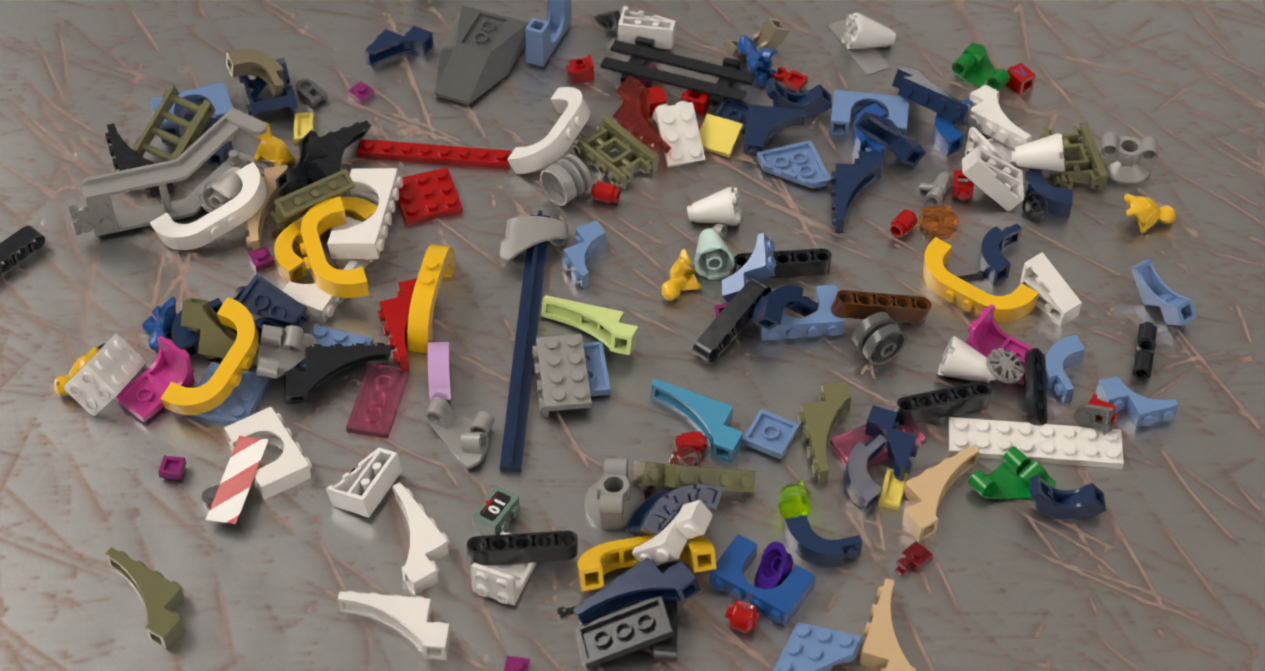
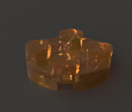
[918,205,958,240]

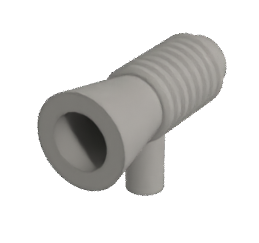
[919,171,952,210]

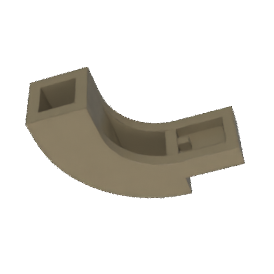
[723,18,789,63]
[226,49,285,98]

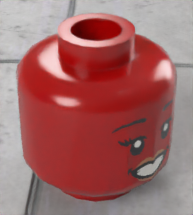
[725,600,760,633]

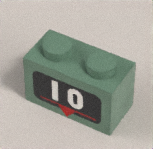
[472,485,521,535]

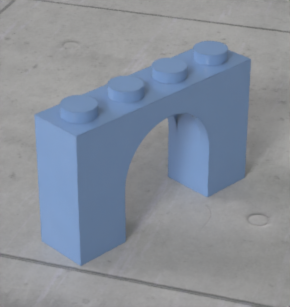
[525,0,572,67]
[150,82,233,143]
[829,89,909,136]
[759,284,844,341]

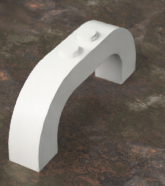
[507,87,590,174]
[150,162,267,250]

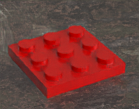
[397,167,463,225]

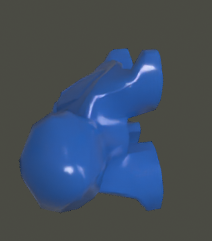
[737,35,778,87]
[141,297,177,351]

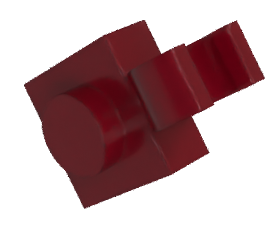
[895,541,933,576]

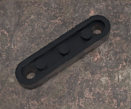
[1024,348,1048,426]

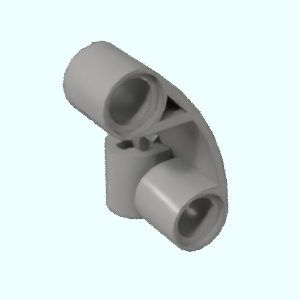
[500,216,568,261]
[256,324,318,379]
[425,397,495,469]

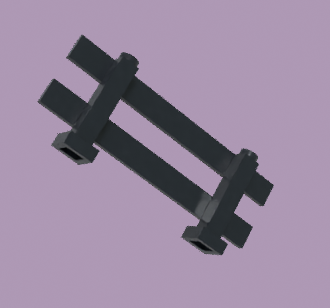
[600,36,756,108]

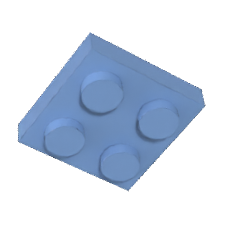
[742,409,799,460]

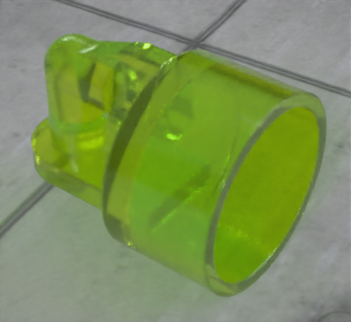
[778,480,812,519]

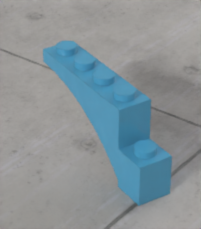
[651,379,743,464]

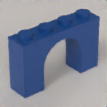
[709,534,816,626]

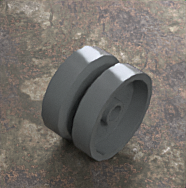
[852,312,907,365]

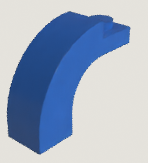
[933,98,973,156]
[852,103,887,162]

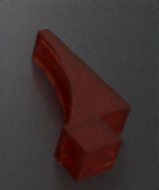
[612,75,671,154]

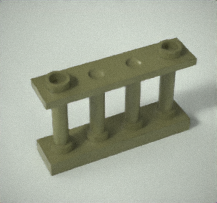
[133,84,216,161]

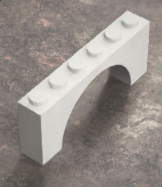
[327,168,403,259]
[282,216,385,324]

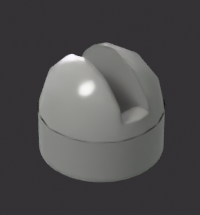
[712,224,727,240]

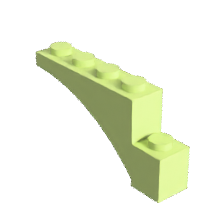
[541,295,638,355]

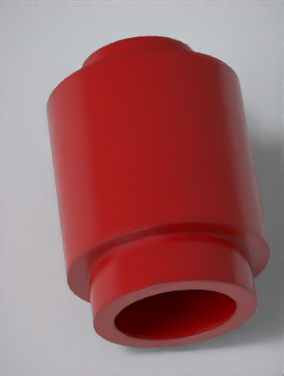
[591,181,621,204]
[889,209,918,238]
[675,431,708,455]

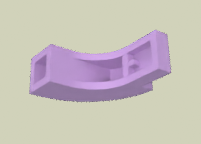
[428,342,451,401]

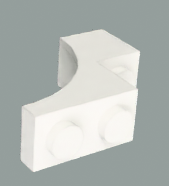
[632,500,713,566]

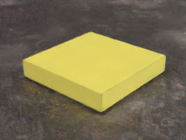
[699,114,743,158]

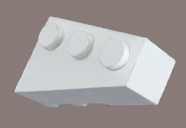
[618,6,675,50]
[962,146,1024,212]
[1020,252,1082,327]
[326,448,403,517]

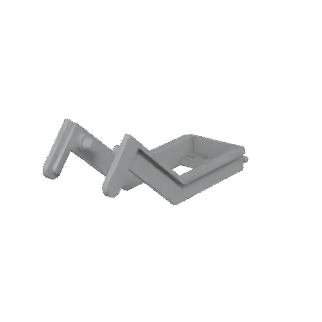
[67,107,273,237]

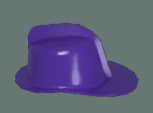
[754,541,793,589]

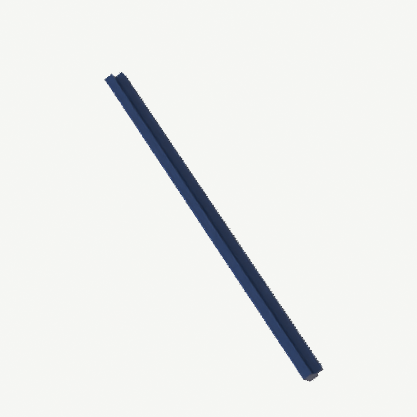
[500,210,550,473]

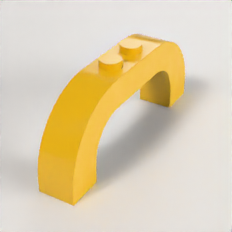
[299,196,369,298]
[274,197,378,283]
[922,237,1039,323]
[407,244,456,353]
[160,297,259,415]
[578,535,716,591]

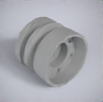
[540,154,592,206]

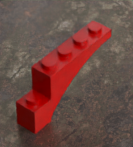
[377,278,417,371]

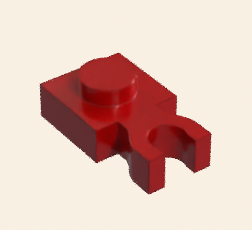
[773,67,808,93]

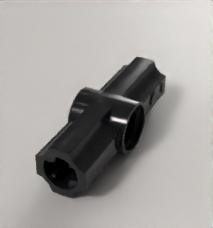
[1132,322,1157,380]

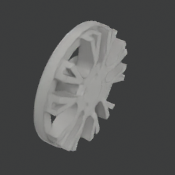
[986,348,1025,384]

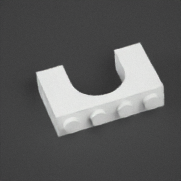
[224,407,312,500]

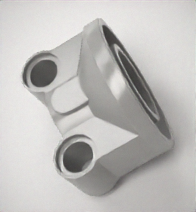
[1100,132,1158,187]
[584,458,645,531]

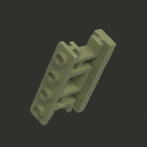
[573,115,659,190]
[1038,122,1108,190]
[269,168,355,231]

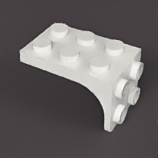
[651,101,706,168]
[965,127,1016,166]
[64,333,147,416]
[471,531,537,606]

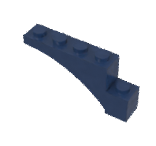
[892,67,972,124]
[831,151,883,233]
[573,557,701,625]

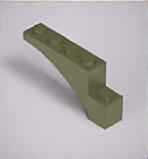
[181,297,259,366]
[797,381,851,484]
[633,461,756,493]
[105,547,185,650]

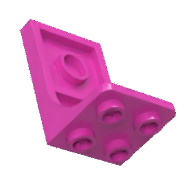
[966,304,1045,386]
[115,336,195,422]

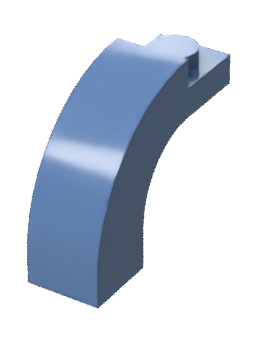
[1045,334,1086,403]

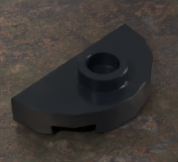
[594,10,621,31]

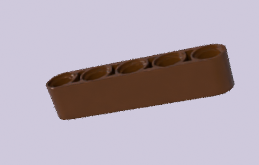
[830,290,932,324]

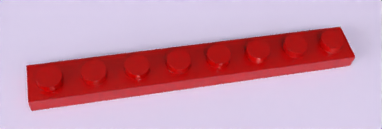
[357,139,512,169]

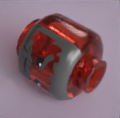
[669,446,703,466]

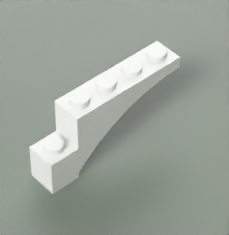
[968,85,1032,149]
[392,482,450,595]
[338,591,451,660]

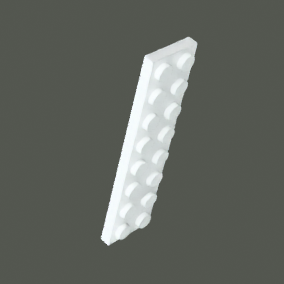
[948,417,1124,469]

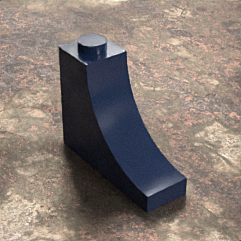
[744,104,806,156]

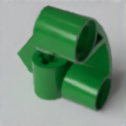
[952,42,1010,91]
[968,446,1056,500]

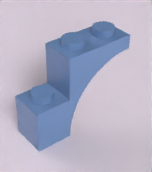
[562,220,606,289]
[722,233,776,303]
[1131,259,1197,326]
[1095,376,1179,427]

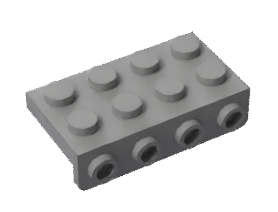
[532,334,592,417]

